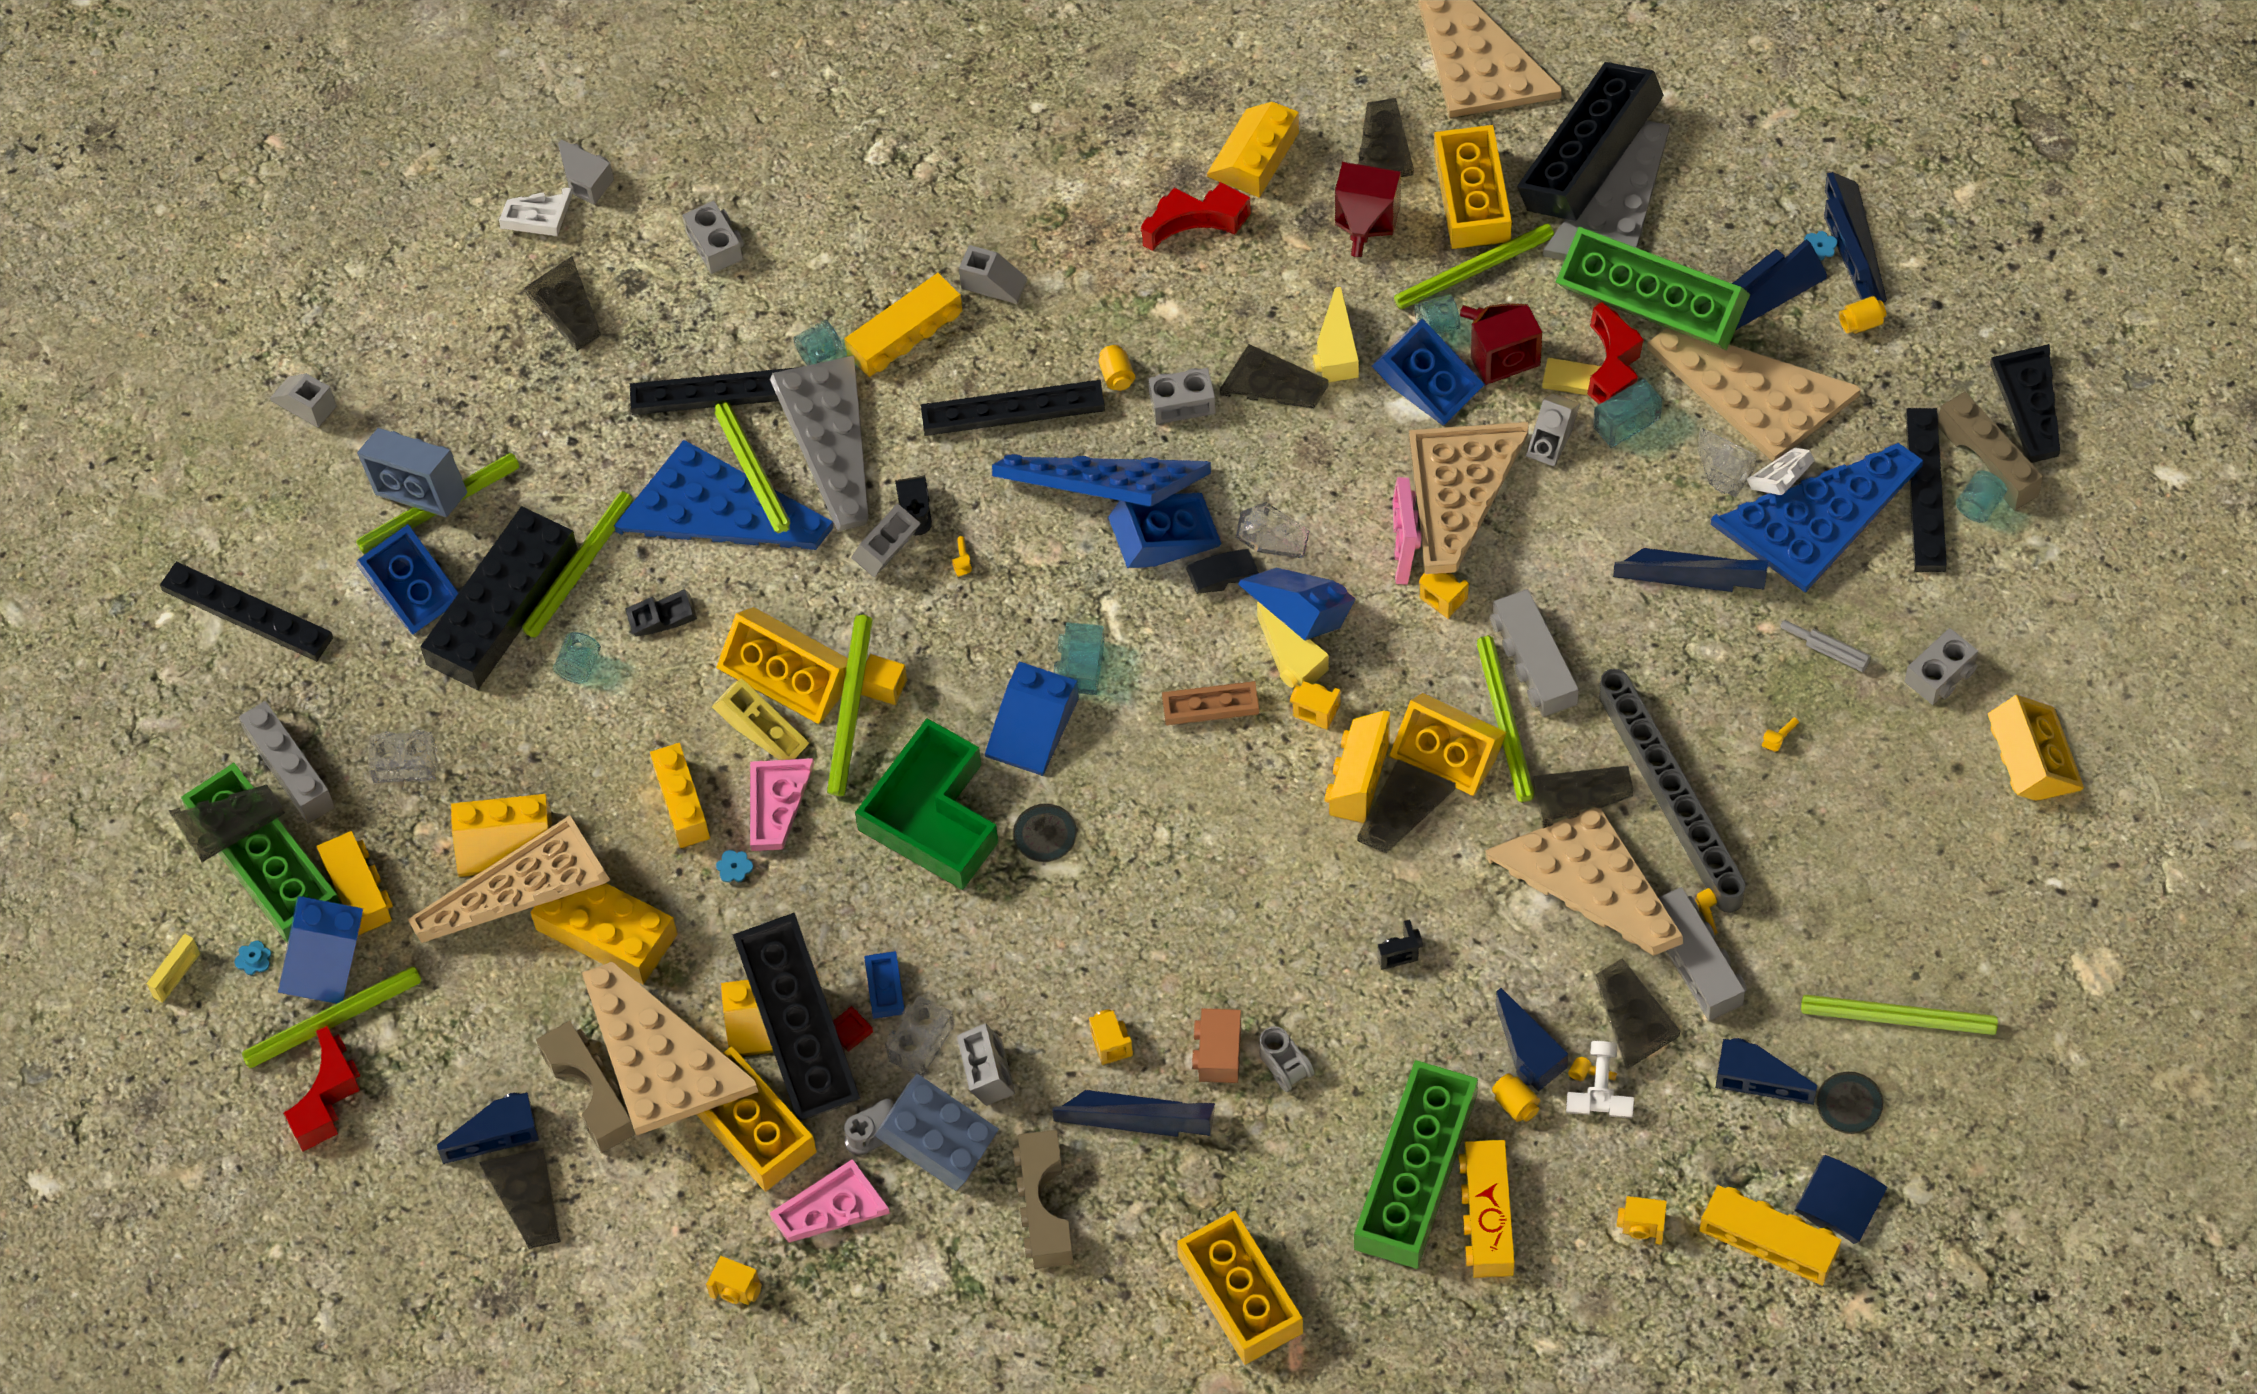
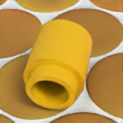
[1839,296,1887,334]
[1098,345,1135,391]
[1492,1073,1540,1122]

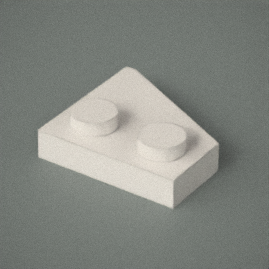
[499,188,572,236]
[1747,448,1815,495]

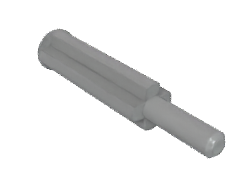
[1780,620,1871,672]

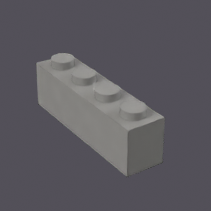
[1490,589,1579,717]
[239,701,335,824]
[1658,887,1747,1021]

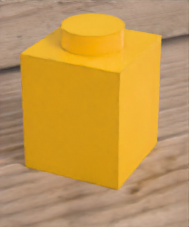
[861,654,907,705]

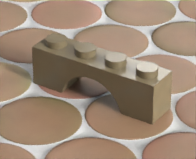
[1938,391,2043,511]
[536,1021,636,1154]
[1013,1130,1074,1269]

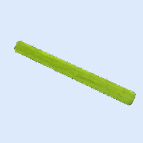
[1394,224,1554,309]
[715,402,790,533]
[356,453,520,554]
[522,491,634,638]
[827,615,873,796]
[1477,635,1534,803]
[241,966,421,1068]
[1801,995,1998,1035]

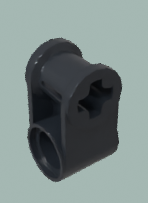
[895,475,932,536]

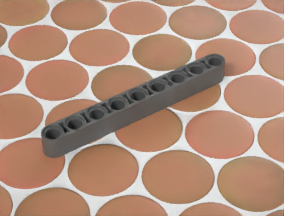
[1599,669,1746,913]

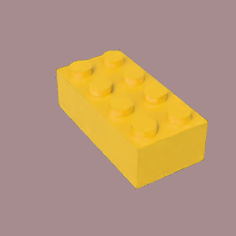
[1434,125,1512,249]
[530,883,678,985]
[696,1046,817,1192]
[1177,1210,1303,1365]

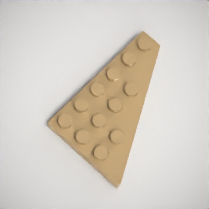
[1417,0,1562,118]
[1647,328,1861,462]
[1409,422,1529,574]
[1485,806,1683,956]
[408,815,610,943]
[582,962,759,1136]

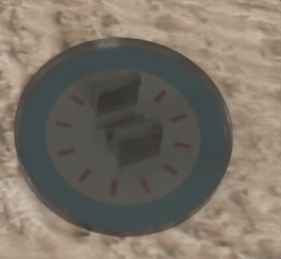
[1013,804,1077,862]
[1817,1072,1883,1134]

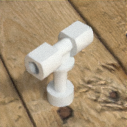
[1566,1041,1634,1118]

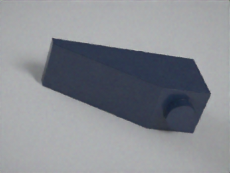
[1496,988,1568,1092]
[1715,1038,1817,1105]
[437,1092,539,1164]

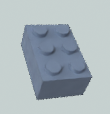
[357,428,467,517]
[874,1074,999,1191]

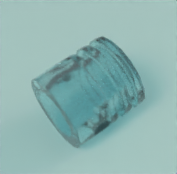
[1414,294,1460,334]
[793,319,843,365]
[1956,470,2007,523]
[553,632,601,684]

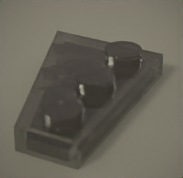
[1358,98,1414,177]
[524,256,601,351]
[1220,344,1329,409]
[1357,759,1456,853]
[1533,766,1633,829]
[169,785,285,862]
[1595,958,1680,1070]
[479,1148,561,1249]

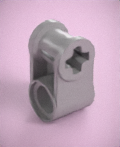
[1260,1026,1315,1092]
[844,1098,895,1155]

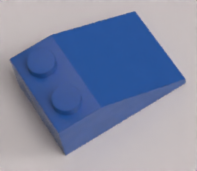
[1372,318,1485,426]
[1108,493,1222,568]
[356,524,458,635]
[1238,567,1356,641]
[985,661,1079,776]
[278,896,363,1004]

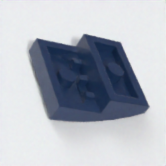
[1794,1155,1888,1244]

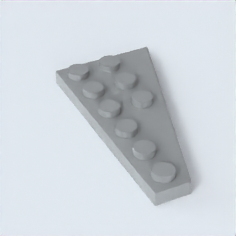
[1543,121,1670,261]
[770,355,868,531]

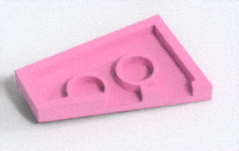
[1392,477,1421,585]
[750,758,814,851]
[770,1159,890,1243]

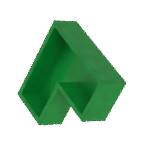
[855,718,999,890]

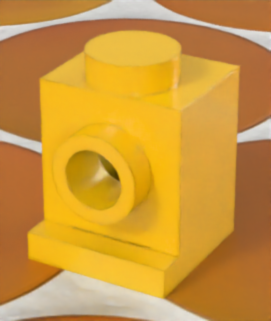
[1419,572,1469,619]
[1290,681,1341,730]
[1089,1009,1133,1065]
[1616,1196,1667,1245]
[706,1255,762,1305]

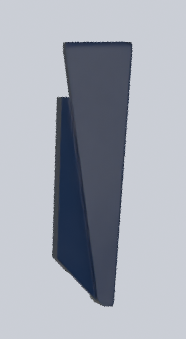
[1824,172,1887,303]
[1732,239,1827,330]
[1613,548,1768,592]
[1052,1090,1215,1137]

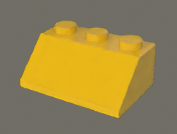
[1207,102,1299,198]
[1389,693,1507,796]
[1988,695,2084,801]
[1325,711,1390,824]
[451,794,552,877]
[721,971,820,1057]

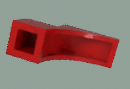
[1140,182,1251,251]
[1587,302,1644,413]
[283,1026,361,1152]

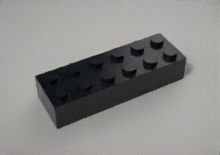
[1517,62,1664,221]
[420,506,578,690]
[732,913,861,1122]

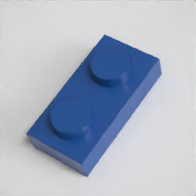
[864,951,905,1019]

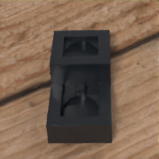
[1186,549,1259,594]
[625,589,697,637]

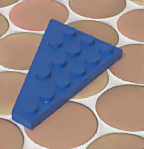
[614,440,834,550]
[1711,443,1923,593]
[992,454,1211,506]

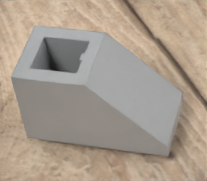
[558,140,614,205]
[959,245,1027,304]
[270,373,337,428]
[1526,393,1581,466]

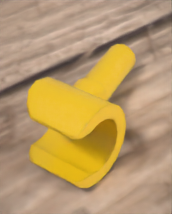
[952,536,972,577]
[1761,717,1799,752]
[1695,888,1718,935]
[1568,1057,1617,1081]

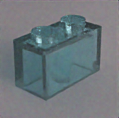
[1593,378,1662,448]
[1054,622,1105,695]

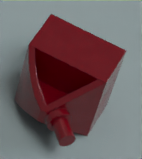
[1335,162,1401,257]
[1460,303,1543,385]

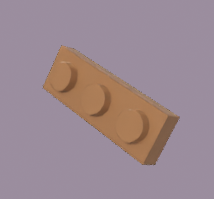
[1162,681,1259,726]

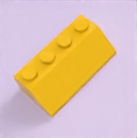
[716,607,848,724]

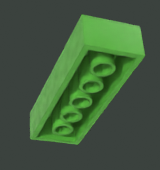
[1556,227,1750,351]
[181,763,340,944]
[1354,1060,1478,1269]

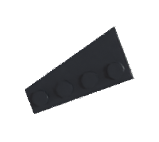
[1990,344,2060,463]

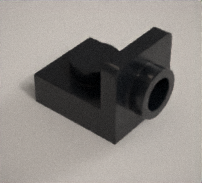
[1377,919,1423,970]

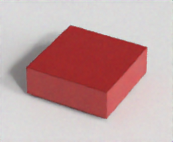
[833,1006,873,1052]

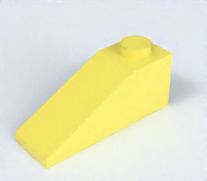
[1312,287,1359,384]
[1257,602,1329,688]
[712,678,809,760]

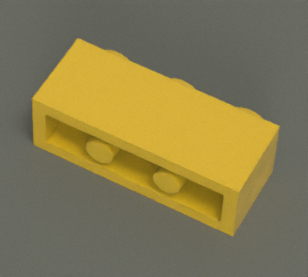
[650,742,710,848]
[316,831,393,936]

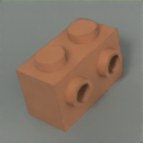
[1192,1008,1241,1083]

